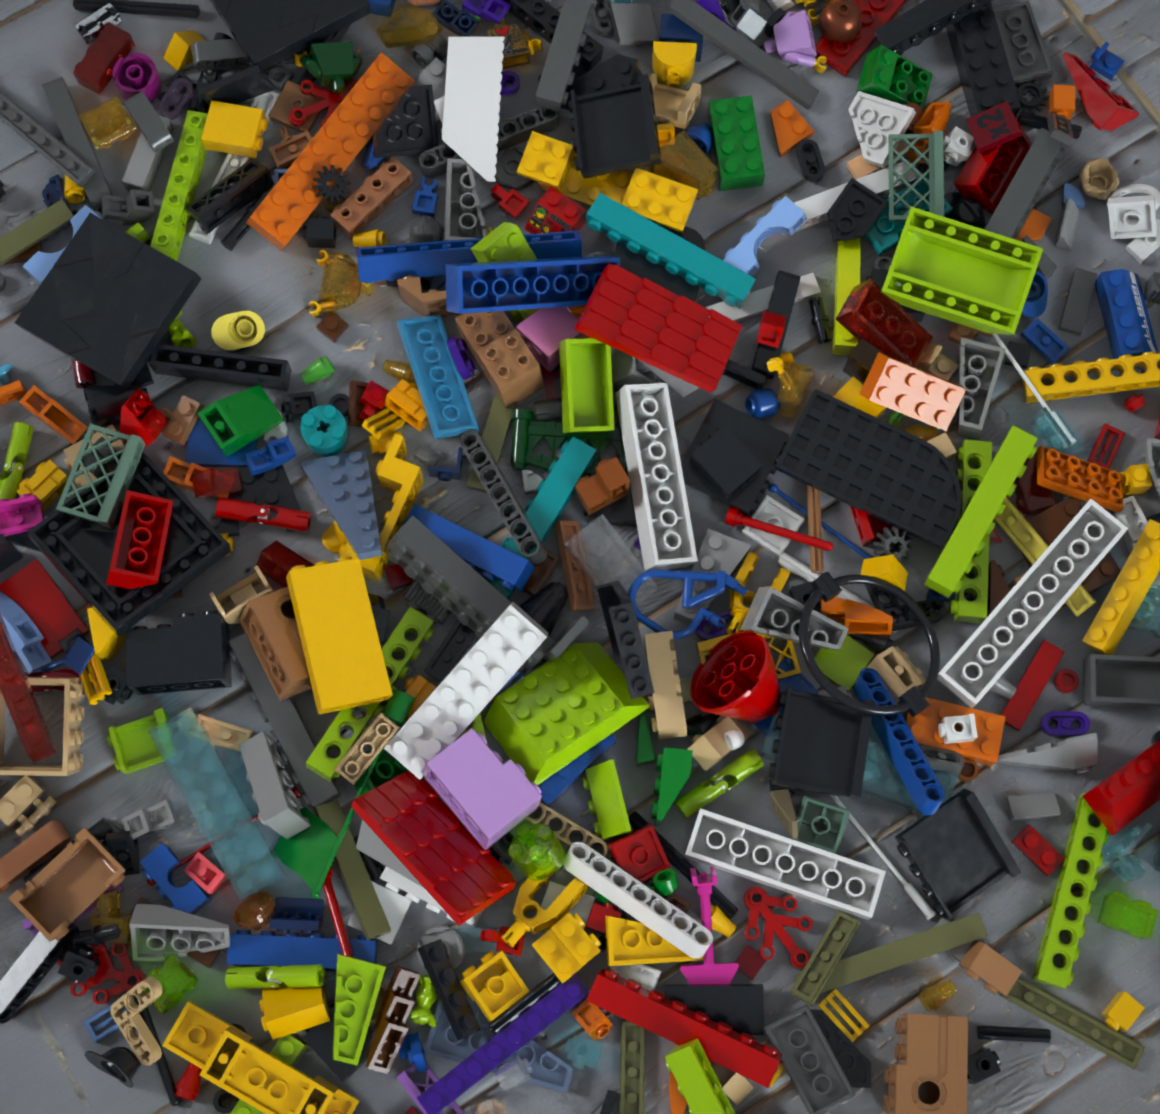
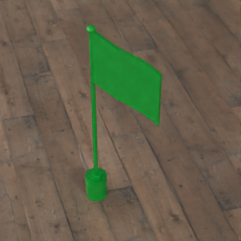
[274,689,415,898]

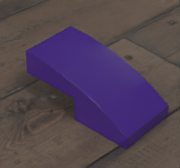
[462,0,511,24]

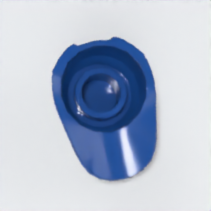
[1022,271,1048,318]

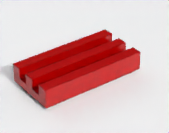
[1087,423,1125,469]

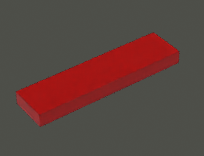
[1000,639,1065,731]

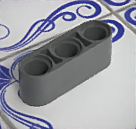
[123,91,174,153]

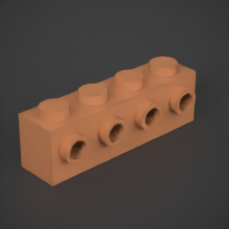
[331,156,413,241]

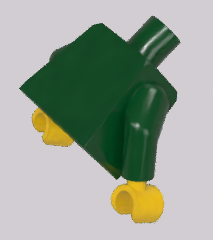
[294,41,362,94]

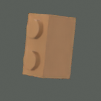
[959,940,1022,996]

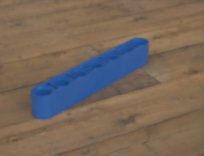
[853,668,945,815]

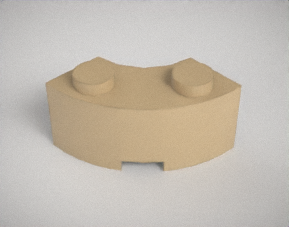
[687,716,754,771]

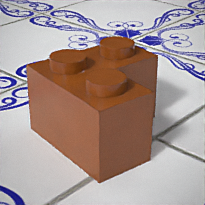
[575,457,630,515]

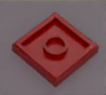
[608,823,671,883]

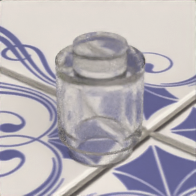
[494,1056,533,1091]

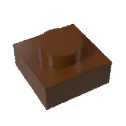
[316,310,348,342]

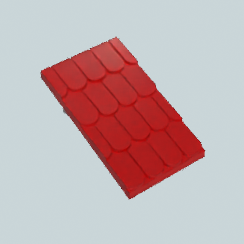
[574,264,743,397]
[352,770,516,926]

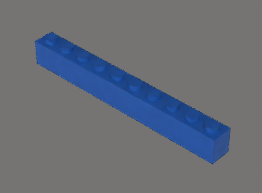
[356,230,582,283]

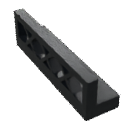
[185,158,274,234]

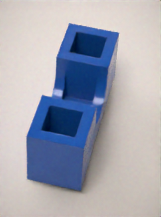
[140,843,212,915]

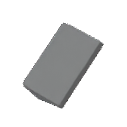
[1054,198,1079,250]
[1007,793,1061,820]

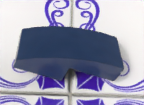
[431,0,479,37]

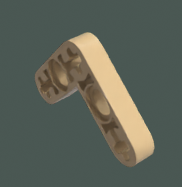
[110,977,163,1066]

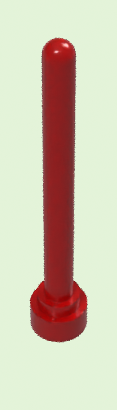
[725,507,833,551]
[322,865,354,958]

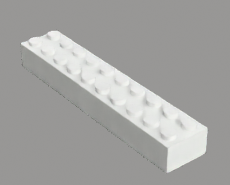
[937,499,1129,708]

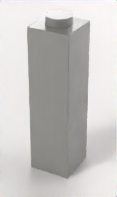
[122,113,174,192]

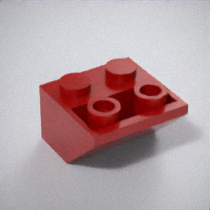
[120,388,168,448]

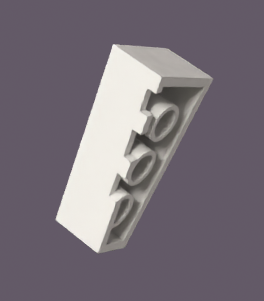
[380,866,484,927]

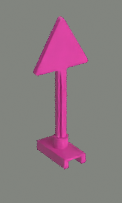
[680,867,739,984]

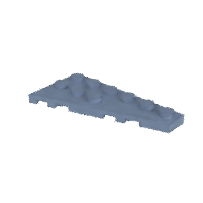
[299,449,383,560]
[424,993,573,1093]

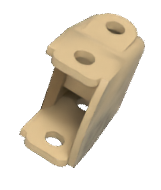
[209,565,274,625]

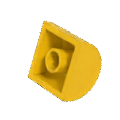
[652,41,697,88]

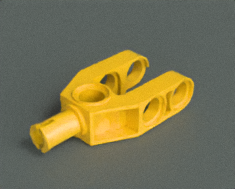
[726,551,791,636]
[501,855,588,948]

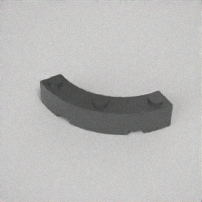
[726,0,767,40]

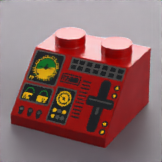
[525,186,586,234]

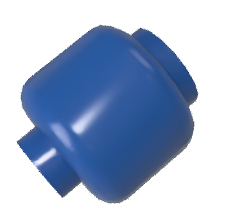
[745,388,781,419]

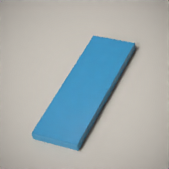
[397,314,479,439]

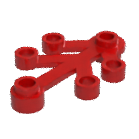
[288,79,359,127]
[743,886,813,969]
[57,941,146,1005]

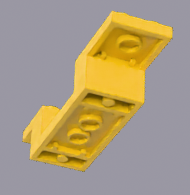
[517,131,698,233]
[339,433,424,583]
[162,1000,360,1114]

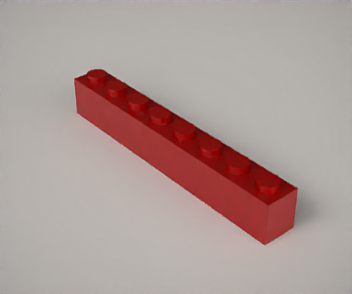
[586,968,782,1088]

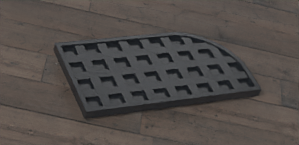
[775,389,961,550]

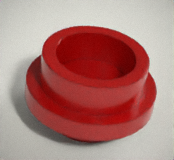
[1123,393,1146,413]

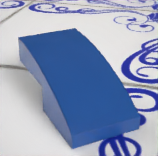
[244,436,296,476]

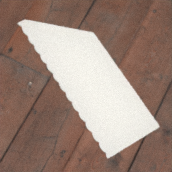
[442,37,505,182]

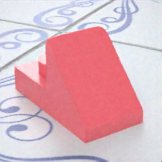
[183,851,228,894]

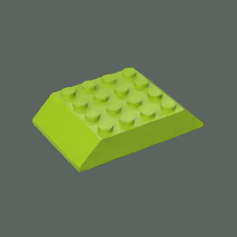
[881,206,1044,335]
[483,642,650,785]

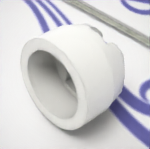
[724,730,745,750]

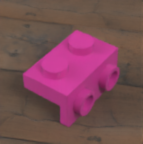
[0,494,45,536]

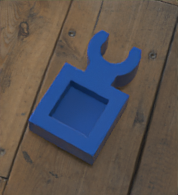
[412,177,438,217]

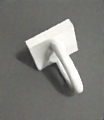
[1107,184,1160,239]

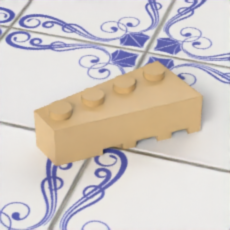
[644,631,687,740]

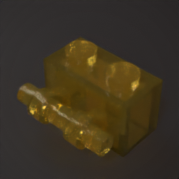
[78,96,136,151]

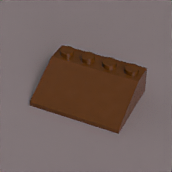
[1019,497,1121,608]

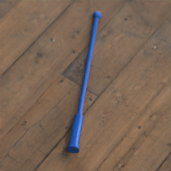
[769,484,908,580]

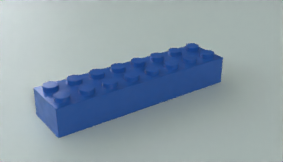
[445,256,620,314]

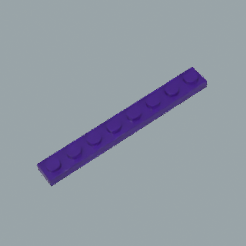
[417,974,590,1114]

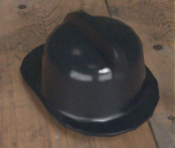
[944,192,985,229]
[85,1047,142,1088]

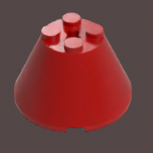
[690,631,782,724]

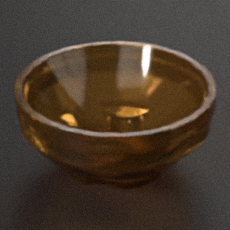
[233,891,275,930]

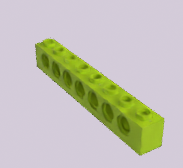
[150,110,208,261]
[951,439,992,624]
[306,607,435,782]
[1032,792,1109,989]

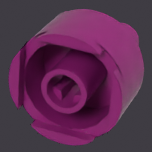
[113,53,162,104]

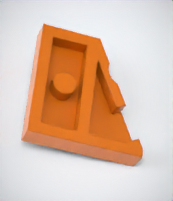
[770,100,814,158]

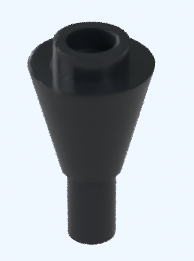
[849,634,894,654]

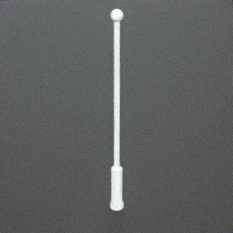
[992,334,1077,447]
[830,795,937,920]

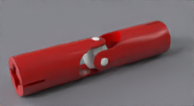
[216,497,312,532]

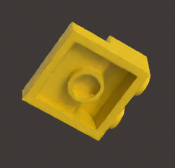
[532,912,601,984]
[459,951,530,1022]

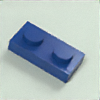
[1020,318,1070,365]

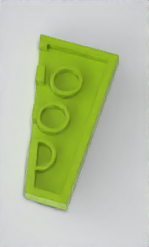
[333,953,386,1066]

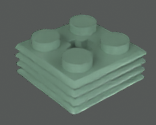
[790,796,850,854]

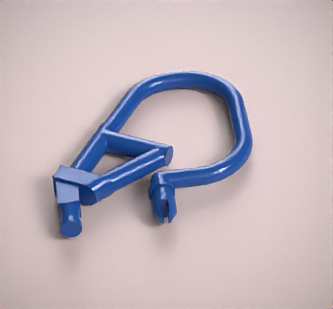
[628,569,748,639]

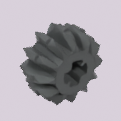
[872,527,913,563]

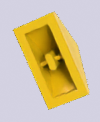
[163,30,206,71]
[860,554,908,592]

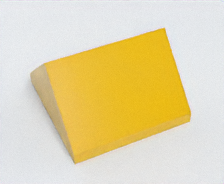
[87,608,126,663]

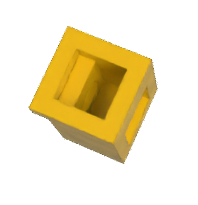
[1119,464,1152,495]

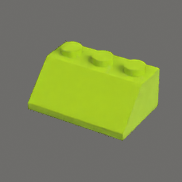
[582,759,631,842]

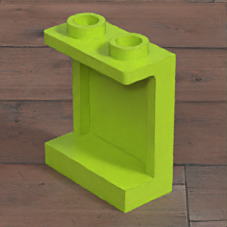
[106,708,181,774]

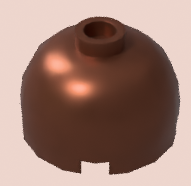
[818,0,862,43]

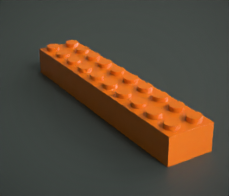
[246,52,415,251]

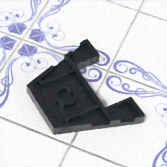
[218,465,301,537]

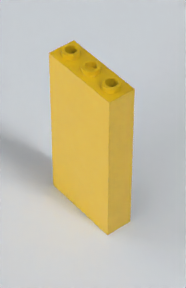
[286,557,393,715]

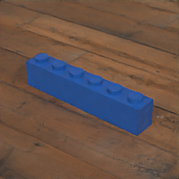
[401,504,535,592]
[226,930,378,969]

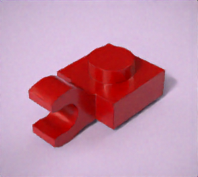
[491,184,530,220]
[359,380,390,420]
[479,926,526,957]

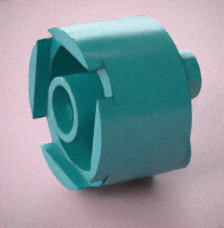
[300,405,349,457]

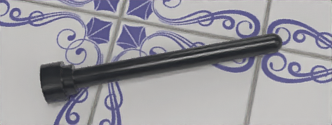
[133,990,180,1106]

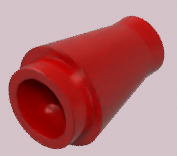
[175,1062,202,1102]

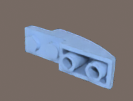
[0,592,52,674]

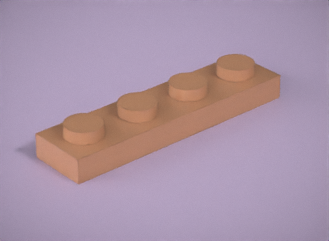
[555,521,595,612]

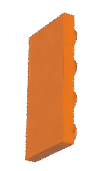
[1037,445,1124,513]

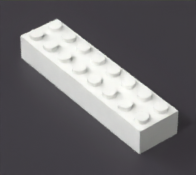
[615,383,698,571]
[384,602,549,780]
[684,808,886,920]

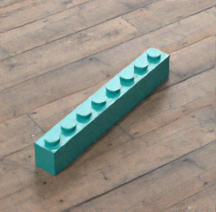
[585,193,756,309]
[483,437,597,600]

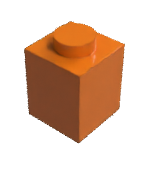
[1048,84,1075,120]

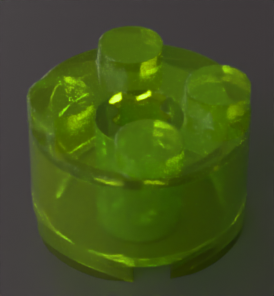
[508,823,566,881]
[145,954,199,1014]

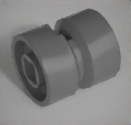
[410,30,448,69]
[82,437,121,479]

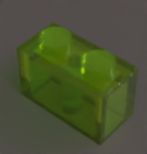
[1097,891,1159,940]

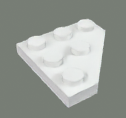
[848,91,916,169]

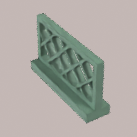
[888,131,944,222]
[56,424,146,529]

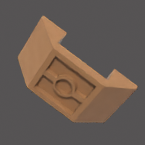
[397,276,461,317]

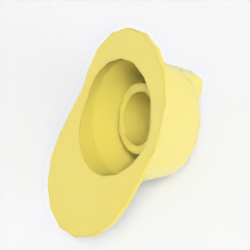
[211,311,265,350]

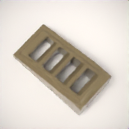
[770,789,798,839]

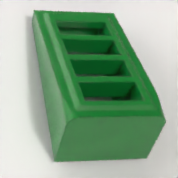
[636,713,656,766]

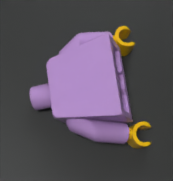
[764,9,827,73]

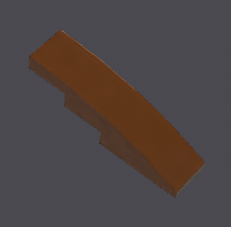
[366,965,421,1074]

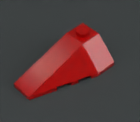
[1063,52,1139,131]

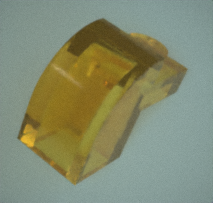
[91,889,133,944]

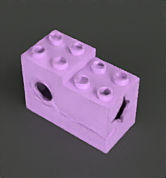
[424,729,542,850]

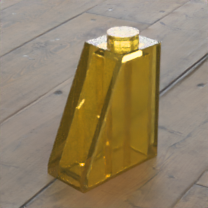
[375,3,442,48]

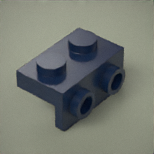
[269,897,323,934]

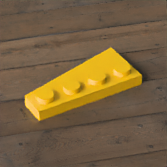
[605,915,704,966]

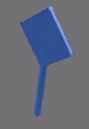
[35,636,95,675]

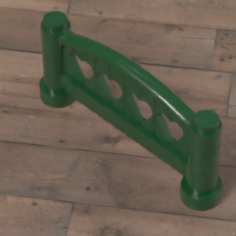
[510,409,629,476]

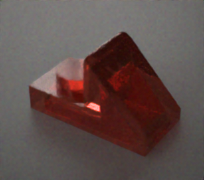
[191,467,241,498]

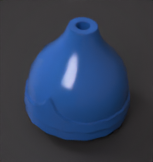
[679,123,713,159]

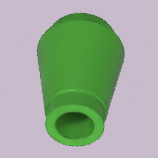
[300,356,335,385]

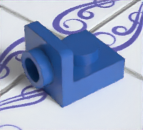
[1090,42,1124,81]
[398,1032,428,1073]

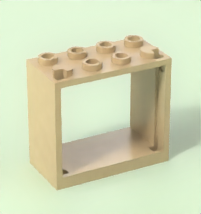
[0,676,85,776]

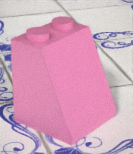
[516,306,587,372]

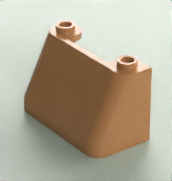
[8,827,126,941]

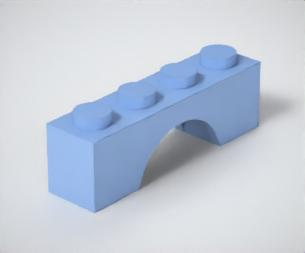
[723,196,807,276]
[23,205,102,285]

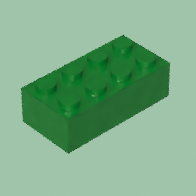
[707,95,765,191]

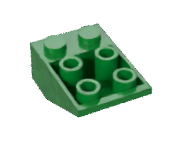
[857,45,933,110]
[198,385,284,458]
[651,747,693,826]

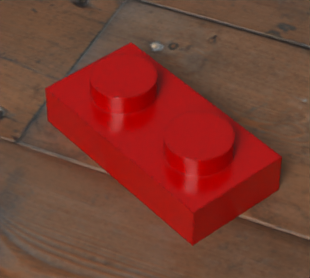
[1011,824,1065,877]

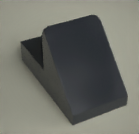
[105,830,140,876]

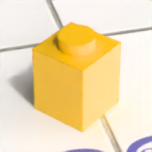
[1101,991,1145,1031]

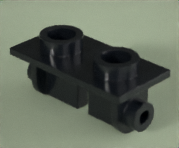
[74,2,122,44]

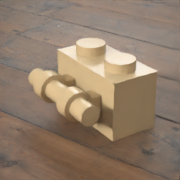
[866,645,926,704]
[0,775,57,837]

